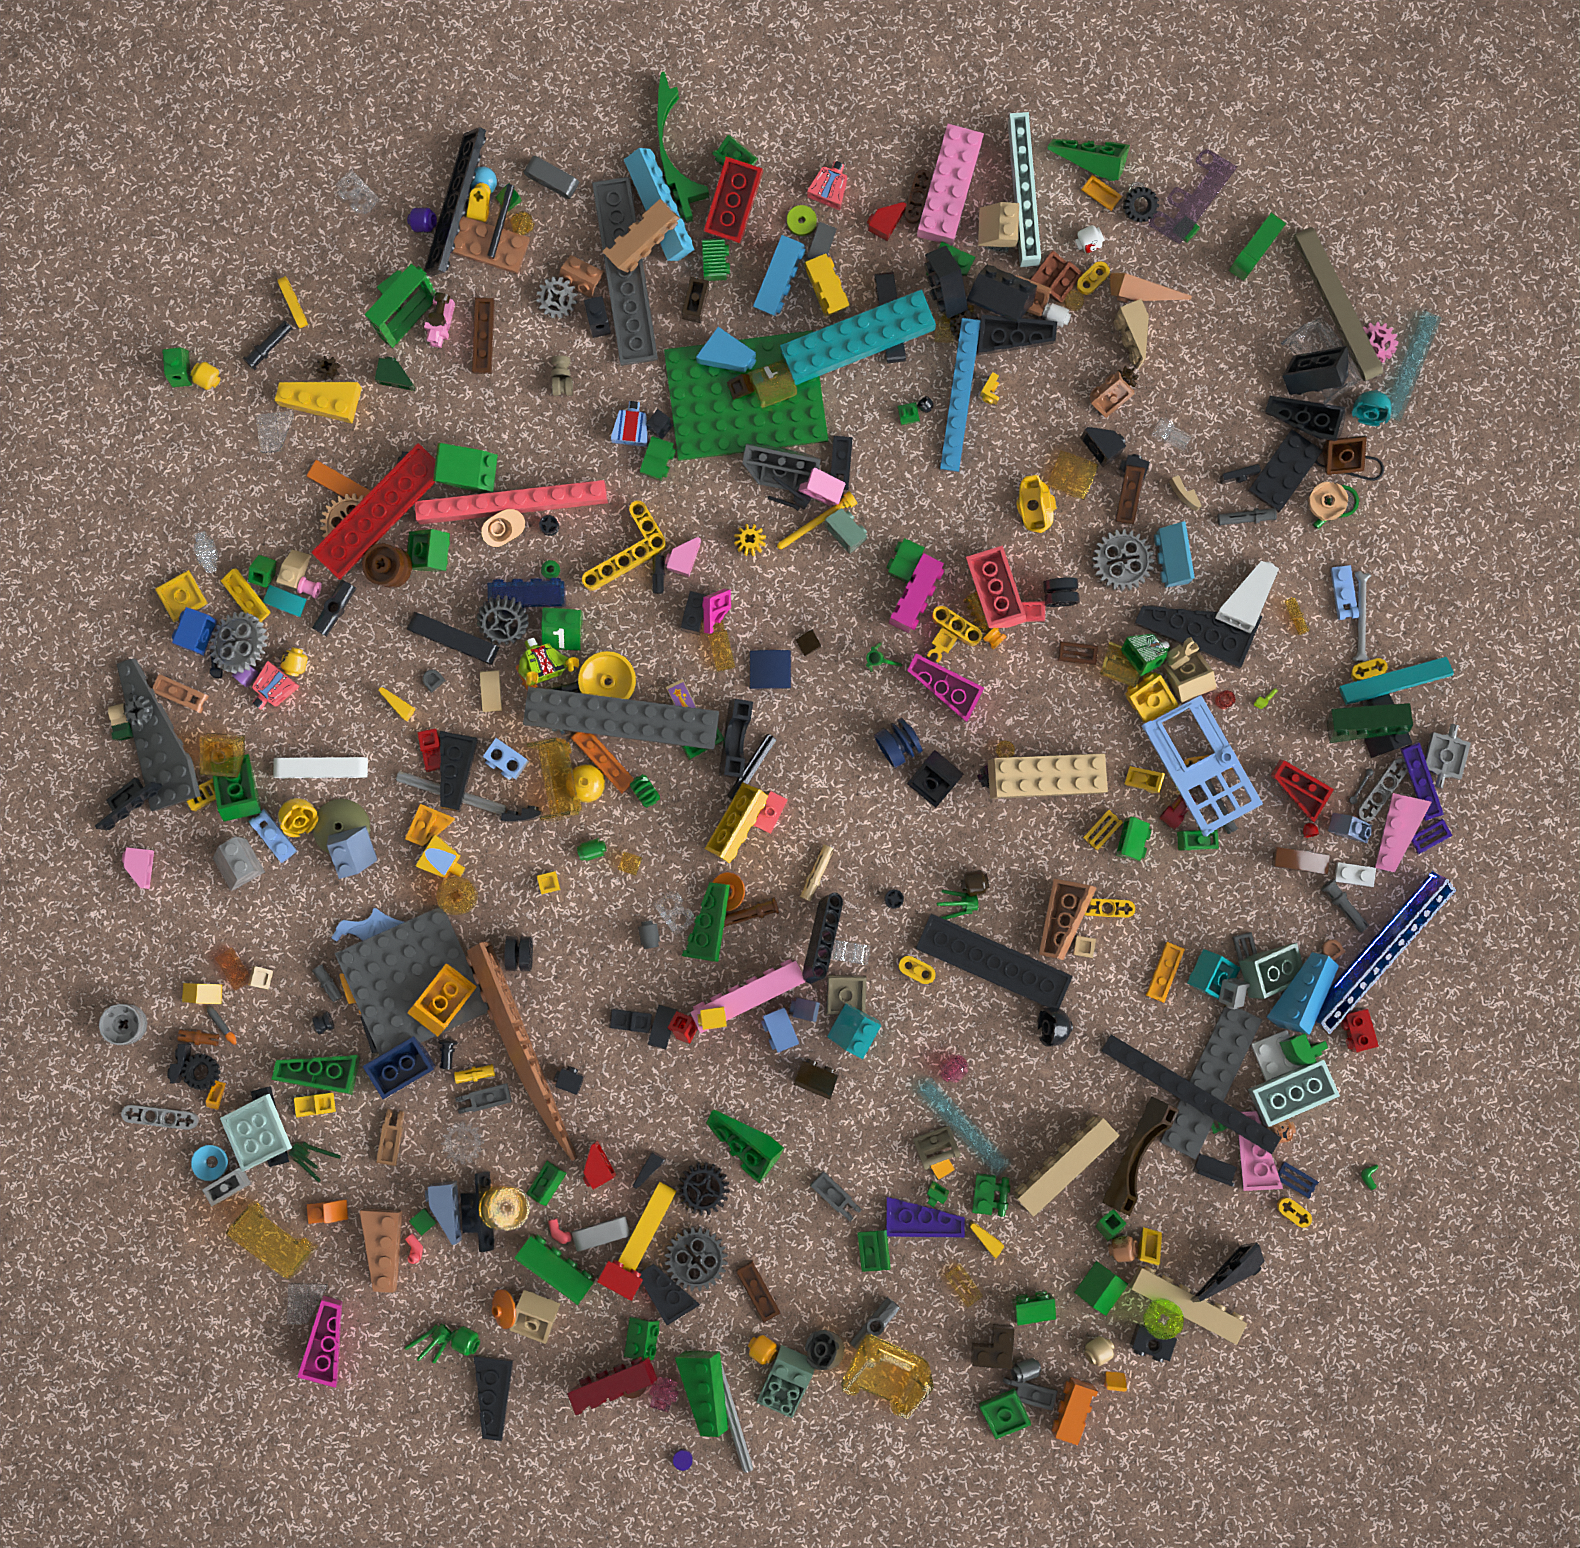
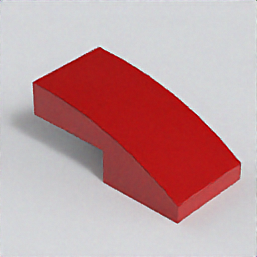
[417,728,441,772]

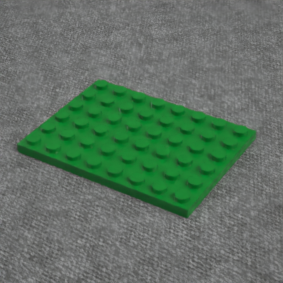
[664,330,828,461]

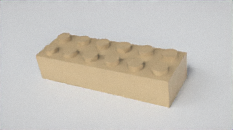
[988,754,1108,799]
[1014,1116,1120,1217]

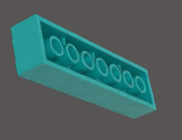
[780,289,936,386]

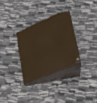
[727,374,754,400]
[795,629,821,656]

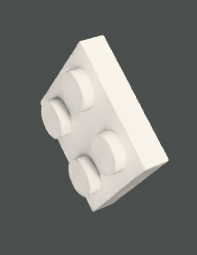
[1251,1030,1302,1081]

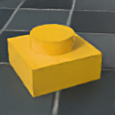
[537,871,561,895]

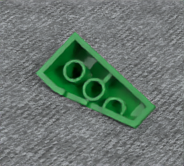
[1048,139,1130,181]

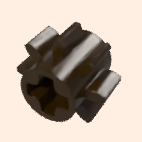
[316,356,341,380]
[1117,366,1139,387]

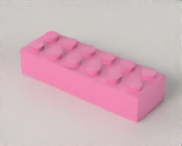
[917,124,984,246]
[690,959,805,1033]

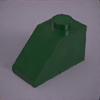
[375,356,416,391]

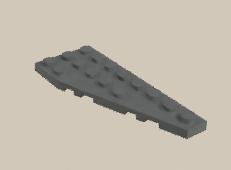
[117,659,201,811]

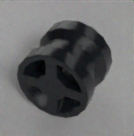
[539,515,559,536]
[884,889,904,909]
[312,1011,335,1035]

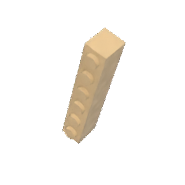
[1129,1265,1247,1345]

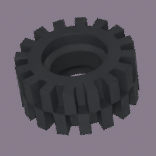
[1123,187,1159,223]
[182,1054,221,1091]

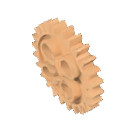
[320,494,377,544]

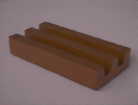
[1058,641,1098,665]

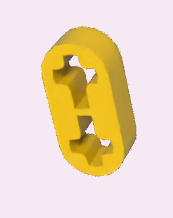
[1351,658,1388,682]
[1277,1197,1312,1228]

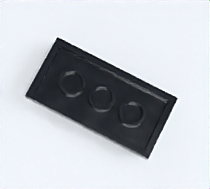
[1248,429,1323,513]

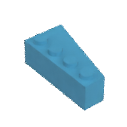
[753,235,806,316]
[1267,952,1339,1035]

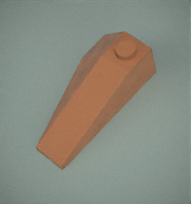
[1110,273,1192,304]

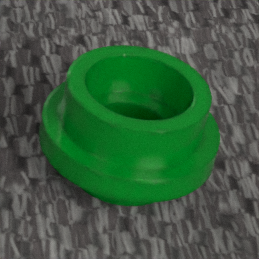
[541,560,560,579]

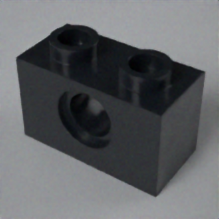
[680,591,707,636]
[1130,1323,1177,1363]

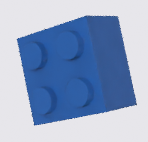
[172,607,217,656]

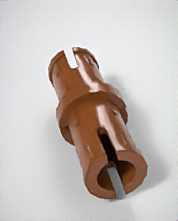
[177,1029,220,1046]

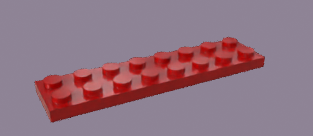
[311,443,436,580]

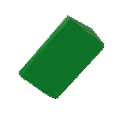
[526,1161,567,1206]

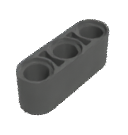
[523,156,580,199]

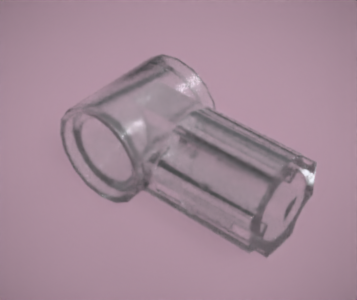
[1151,417,1192,451]

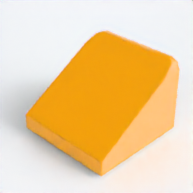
[930,1159,955,1180]
[1104,1371,1127,1392]

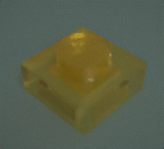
[618,851,642,876]

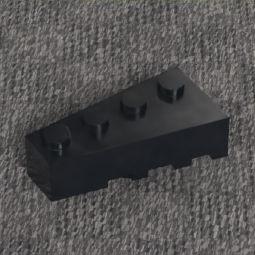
[977,315,1058,356]

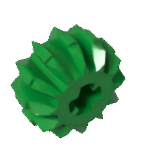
[630,774,660,808]

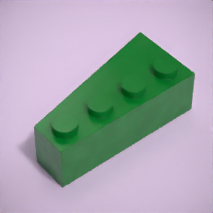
[675,1351,728,1437]

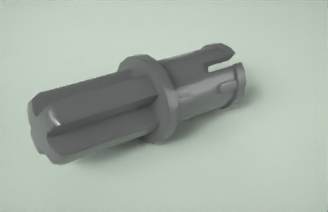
[312,964,342,1002]

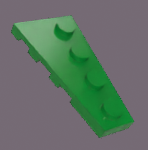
[682,882,730,962]

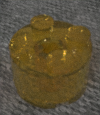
[436,876,478,916]

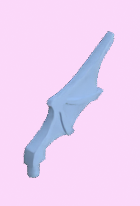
[331,908,404,942]

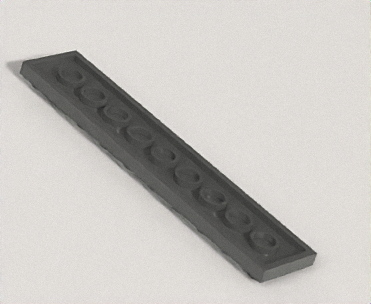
[592,177,658,366]
[523,687,719,750]

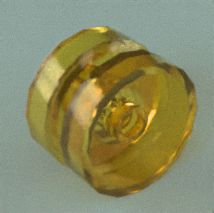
[479,1186,530,1231]

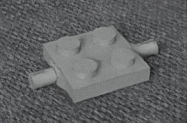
[1425,724,1471,788]

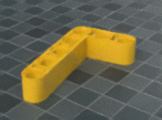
[582,501,666,591]

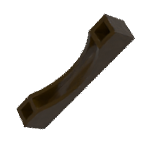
[1102,1096,1179,1216]

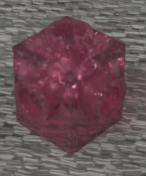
[649,1377,679,1413]

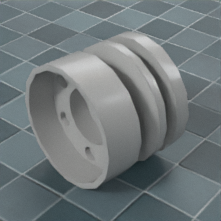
[99,1004,148,1045]

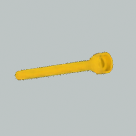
[777,491,857,549]

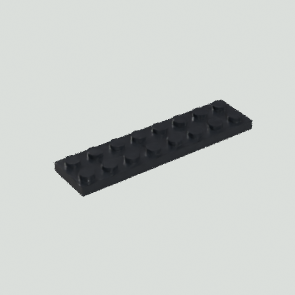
[424,127,486,277]
[915,914,1073,1009]

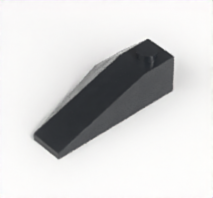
[1265,396,1345,441]
[1190,1242,1265,1302]

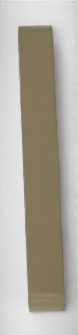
[1293,227,1383,381]

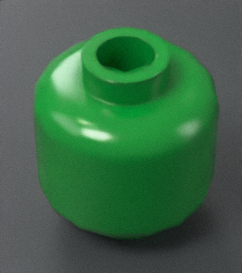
[450,1326,480,1356]

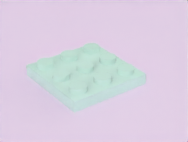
[220,1094,292,1172]

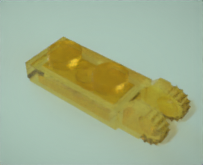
[708,620,735,672]

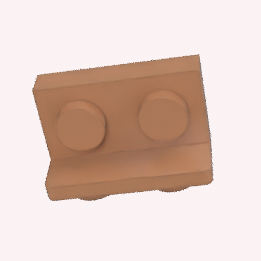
[1090,371,1135,418]

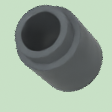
[638,920,660,949]
[1010,1357,1041,1383]

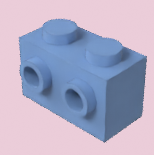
[761,1007,799,1052]

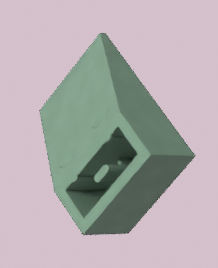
[756,1345,815,1418]

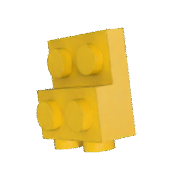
[1125,672,1179,723]

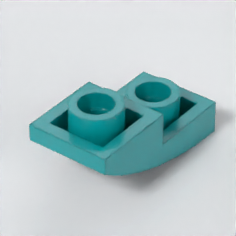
[263,584,307,617]

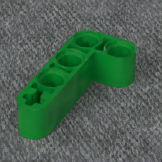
[1228,212,1286,282]

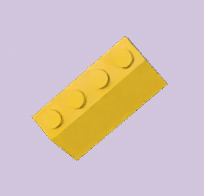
[705,783,768,863]

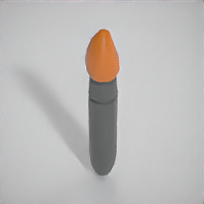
[207,1006,237,1045]

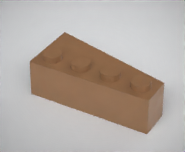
[602,199,680,273]

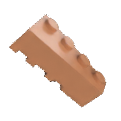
[1039,879,1096,960]
[360,1208,403,1293]

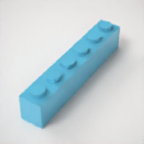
[624,148,695,261]

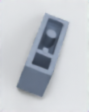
[790,997,820,1022]

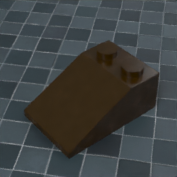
[793,1058,838,1100]

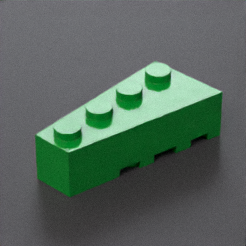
[272,1055,361,1095]

